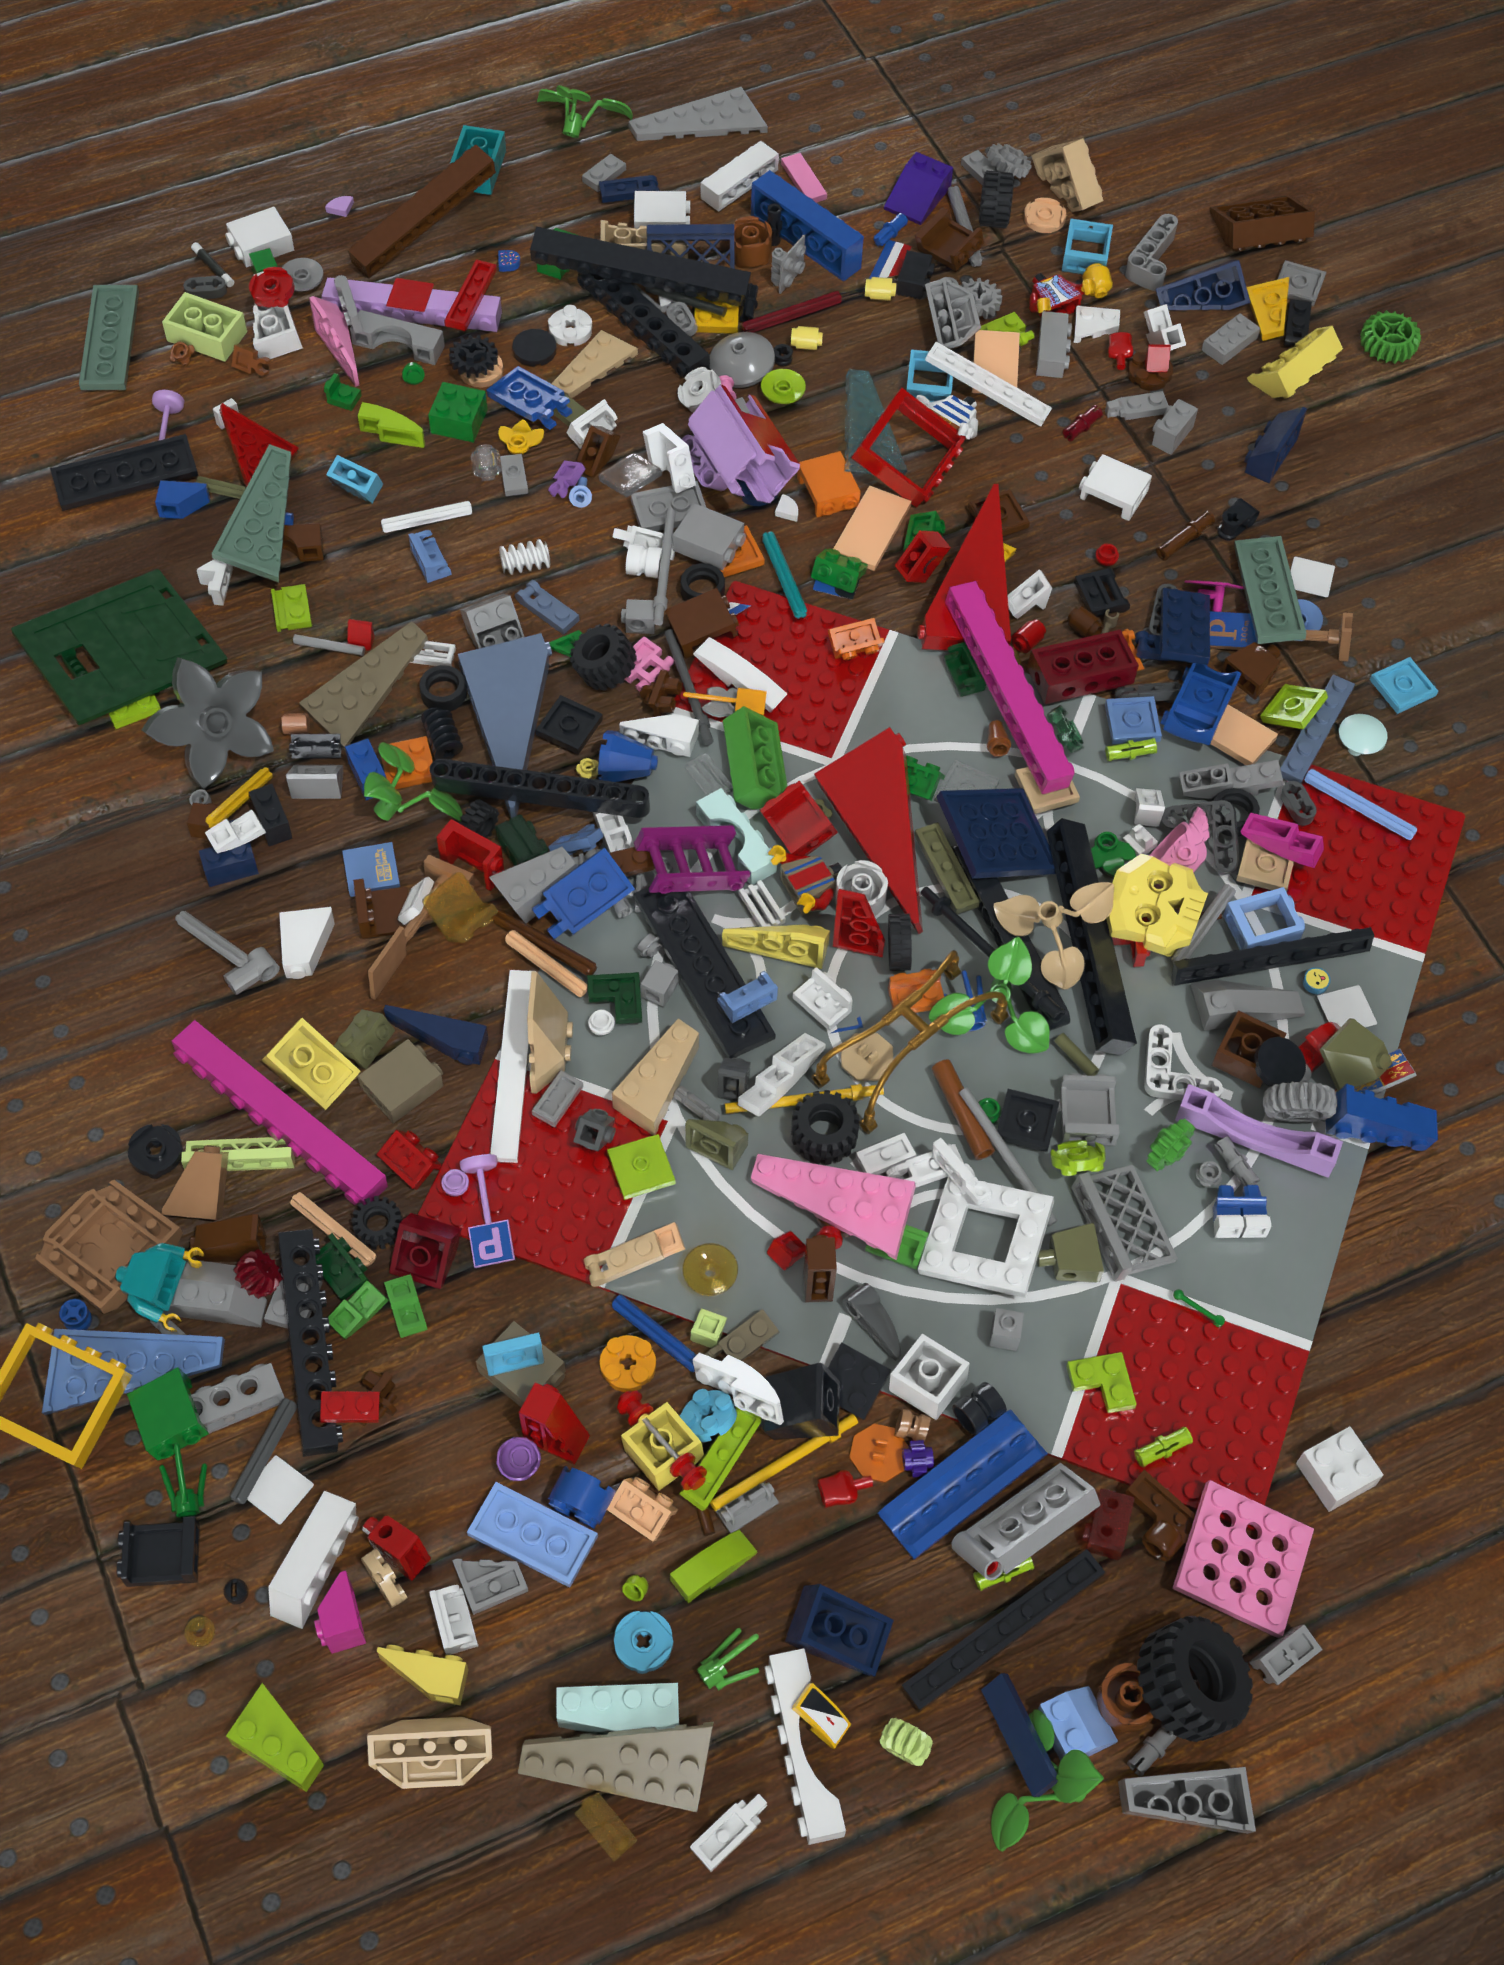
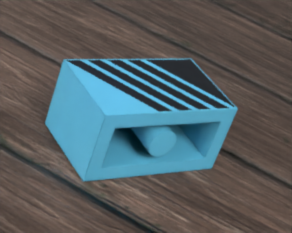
[326,455,383,504]

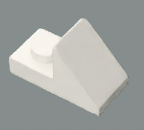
[197,559,233,606]
[1008,569,1052,619]
[1134,788,1165,827]

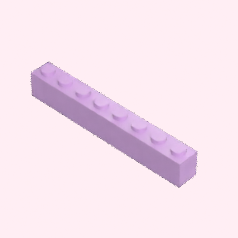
[322,277,502,332]

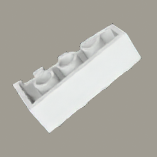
[253,272,303,359]
[269,1491,359,1629]

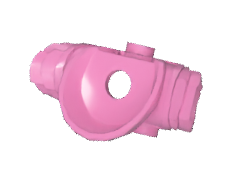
[1149,806,1210,889]

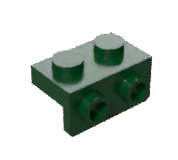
[315,1233,369,1301]

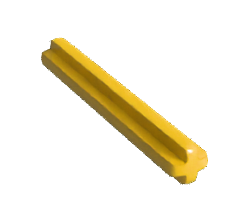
[205,767,273,828]

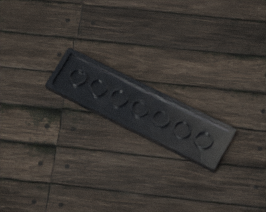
[634,886,776,1059]

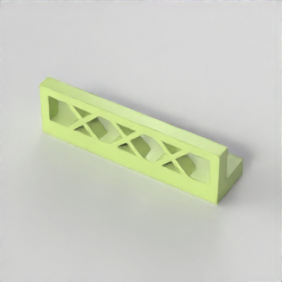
[181,1137,295,1171]

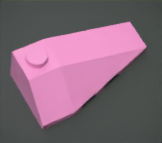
[309,296,359,387]

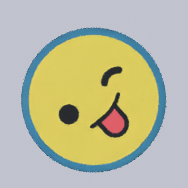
[1303,968,1330,994]

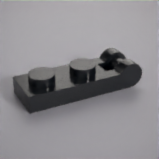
[1284,299,1312,347]

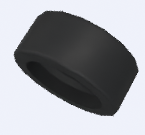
[680,563,725,601]
[419,665,467,711]
[1213,788,1260,837]

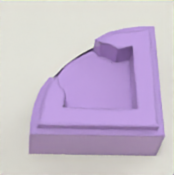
[325,196,354,217]

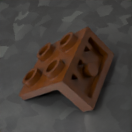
[353,878,410,939]

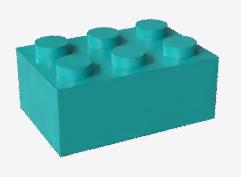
[450,125,506,195]

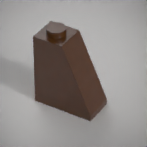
[190,1214,267,1262]

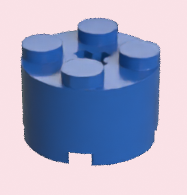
[548,1466,616,1529]

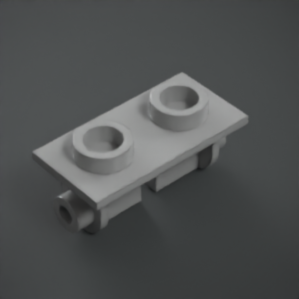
[716,1481,779,1534]

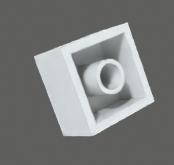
[889,1334,970,1420]
[1296,1427,1384,1512]

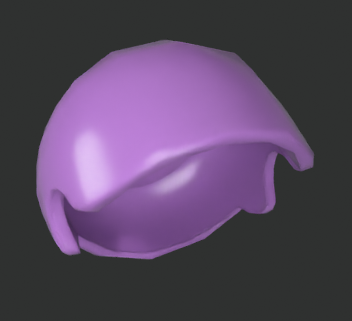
[496,1437,541,1481]

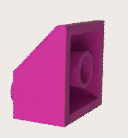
[314,1571,366,1654]

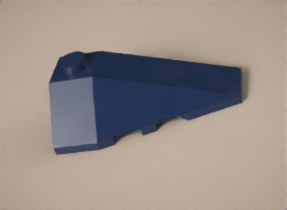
[1155,260,1250,310]

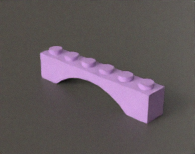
[1175,1084,1343,1178]

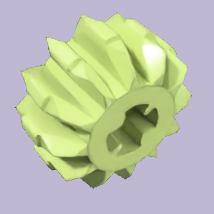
[880,1718,933,1766]

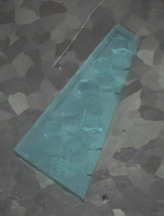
[844,369,907,475]

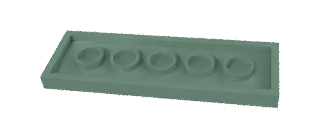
[79,285,139,390]
[1234,536,1306,644]

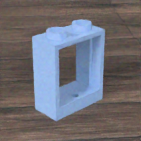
[1223,887,1305,950]

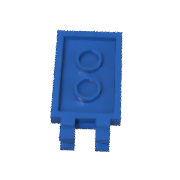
[486,366,573,430]
[532,847,635,939]

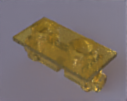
[574,1793,638,1862]

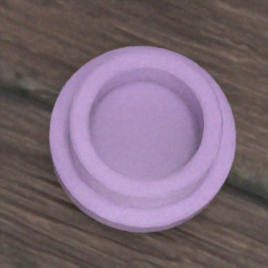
[441,1169,469,1196]

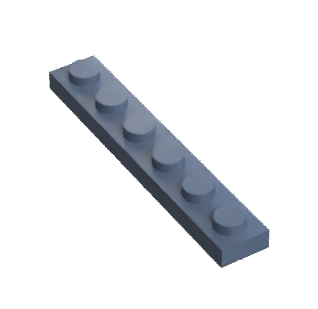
[1280,675,1355,783]

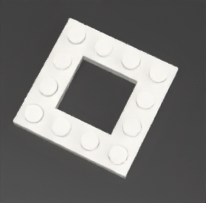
[918,1176,1054,1298]

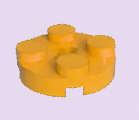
[600,1335,656,1392]

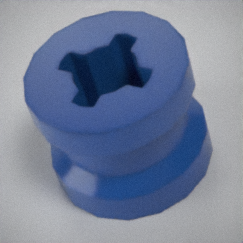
[59,1299,92,1330]

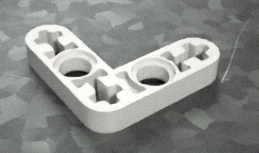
[1144,1024,1223,1101]

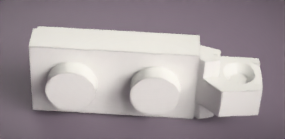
[613,525,675,560]
[932,1138,991,1205]
[690,1794,767,1872]

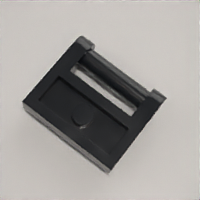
[1074,568,1130,616]

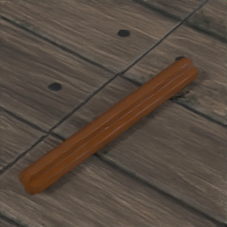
[492,909,597,975]

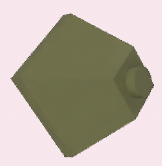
[1320,1018,1392,1092]
[685,1119,749,1170]

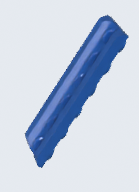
[878,1409,1048,1560]

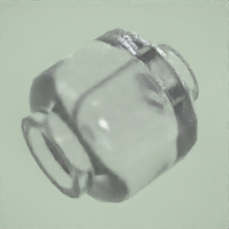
[471,444,502,481]

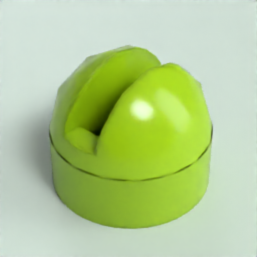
[622,1575,648,1601]

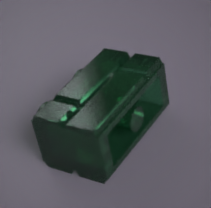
[495,814,548,866]

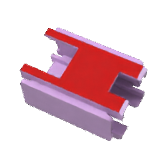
[682,384,800,503]

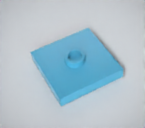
[1369,657,1438,714]
[482,1333,544,1376]

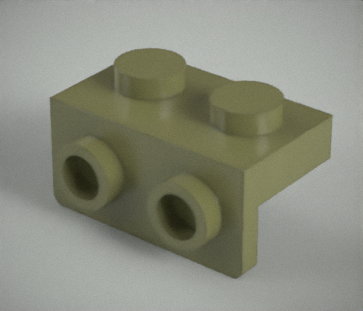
[334,1009,395,1069]

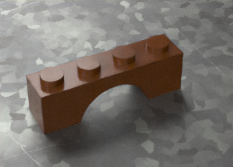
[232,523,324,567]

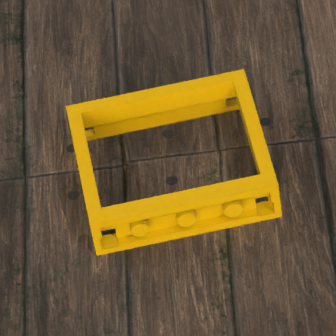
[0,1323,133,1469]

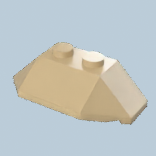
[367,1717,492,1789]

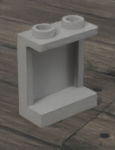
[1060,1073,1119,1146]

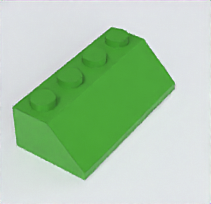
[723,706,787,809]

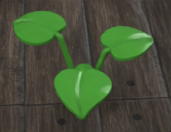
[537,85,633,138]
[364,742,463,822]
[929,936,1050,1053]
[991,1709,1104,1852]

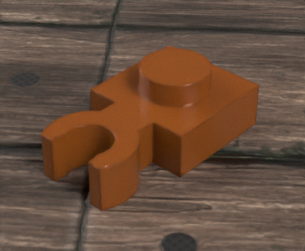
[231,344,271,376]

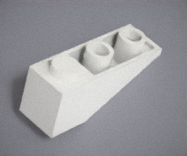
[619,714,699,757]

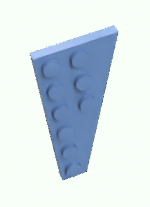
[42,1329,225,1415]

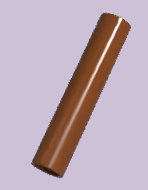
[932,1059,995,1160]

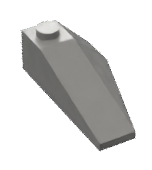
[1191,980,1305,1031]

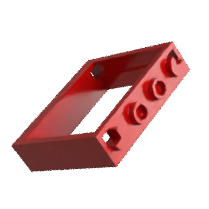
[851,387,966,508]

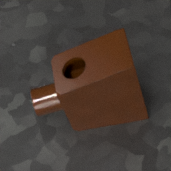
[1221,642,1281,700]

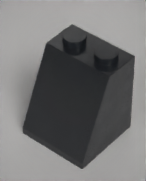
[761,1363,840,1440]

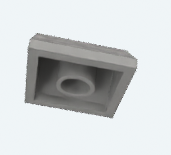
[286,765,343,799]

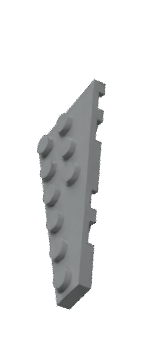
[628,87,768,141]

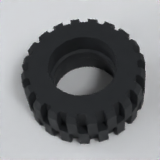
[1137,1616,1253,1742]

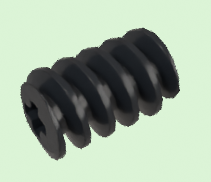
[421,708,463,760]

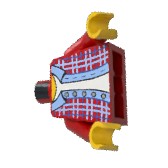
[1029,273,1097,317]

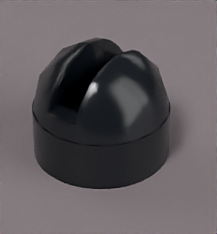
[224,1579,249,1605]

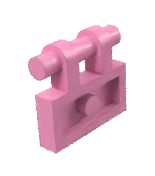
[624,637,674,692]

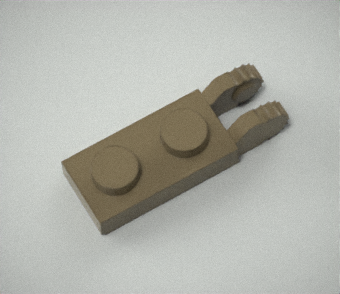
[704,1309,780,1361]

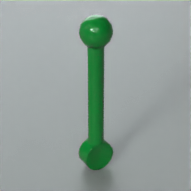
[1173,1289,1225,1327]

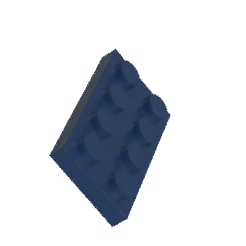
[1160,588,1210,665]

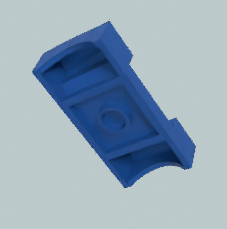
[1160,663,1241,746]

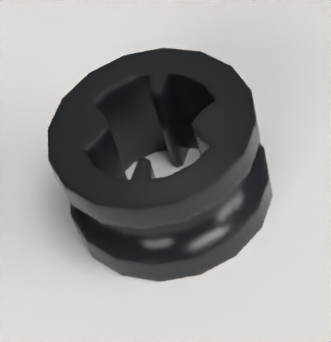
[774,344,793,366]

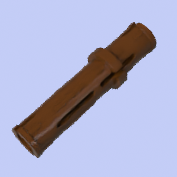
[1156,511,1215,561]

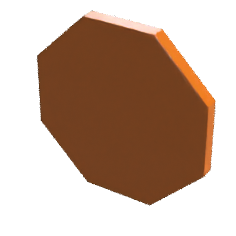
[849,1424,909,1483]

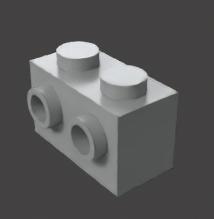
[1152,399,1198,455]

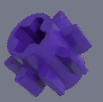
[902,1440,934,1477]

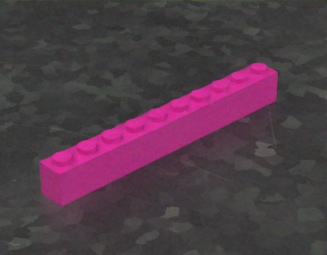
[945,581,1074,794]
[172,1020,388,1205]

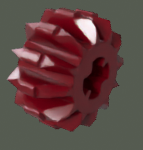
[233,1249,282,1299]

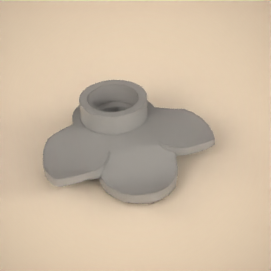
[702,687,737,718]

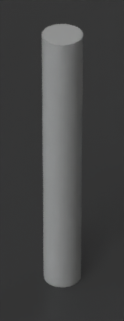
[293,634,365,656]

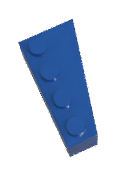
[1325,1084,1438,1151]

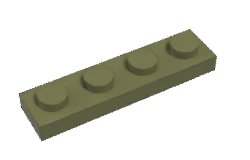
[914,822,980,914]

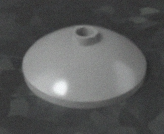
[710,332,775,388]

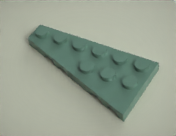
[212,444,291,582]

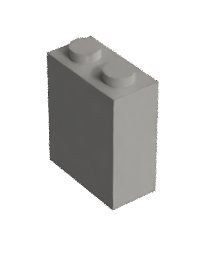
[672,503,746,571]

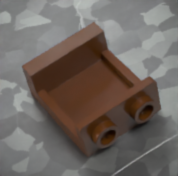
[915,207,984,271]
[665,588,739,659]

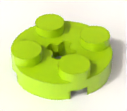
[1051,1140,1106,1176]

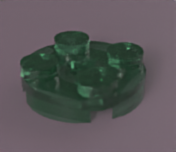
[1047,705,1084,754]

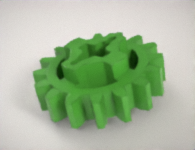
[1146,1118,1196,1171]

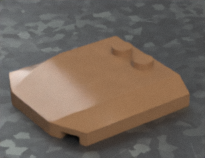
[35,1180,183,1314]

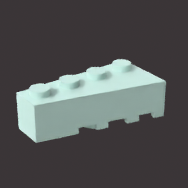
[556,1683,679,1735]

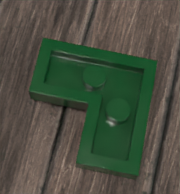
[587,972,642,1024]

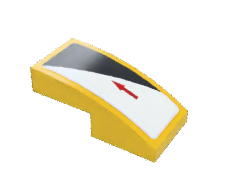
[791,1683,851,1749]

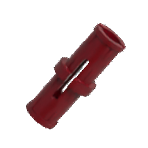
[1062,405,1103,441]

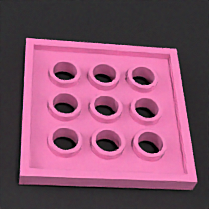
[1172,1480,1314,1638]

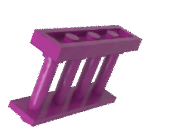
[634,825,751,894]

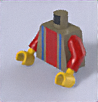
[768,845,842,915]

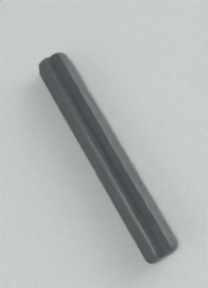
[230,1398,297,1504]

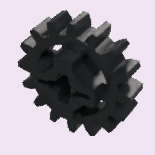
[449,335,498,378]

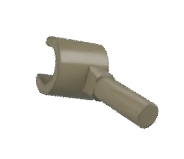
[1101,609,1119,634]

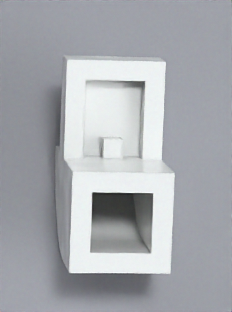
[1144,304,1186,350]

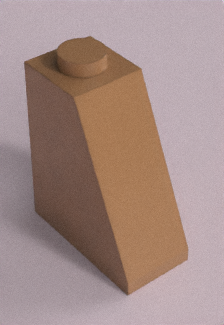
[162,1145,229,1220]

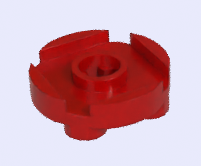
[249,267,295,307]

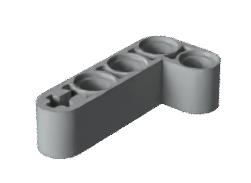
[1125,214,1178,291]

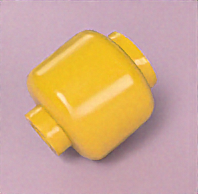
[1082,263,1113,298]

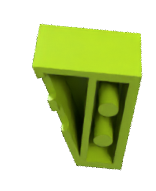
[226,1683,324,1792]

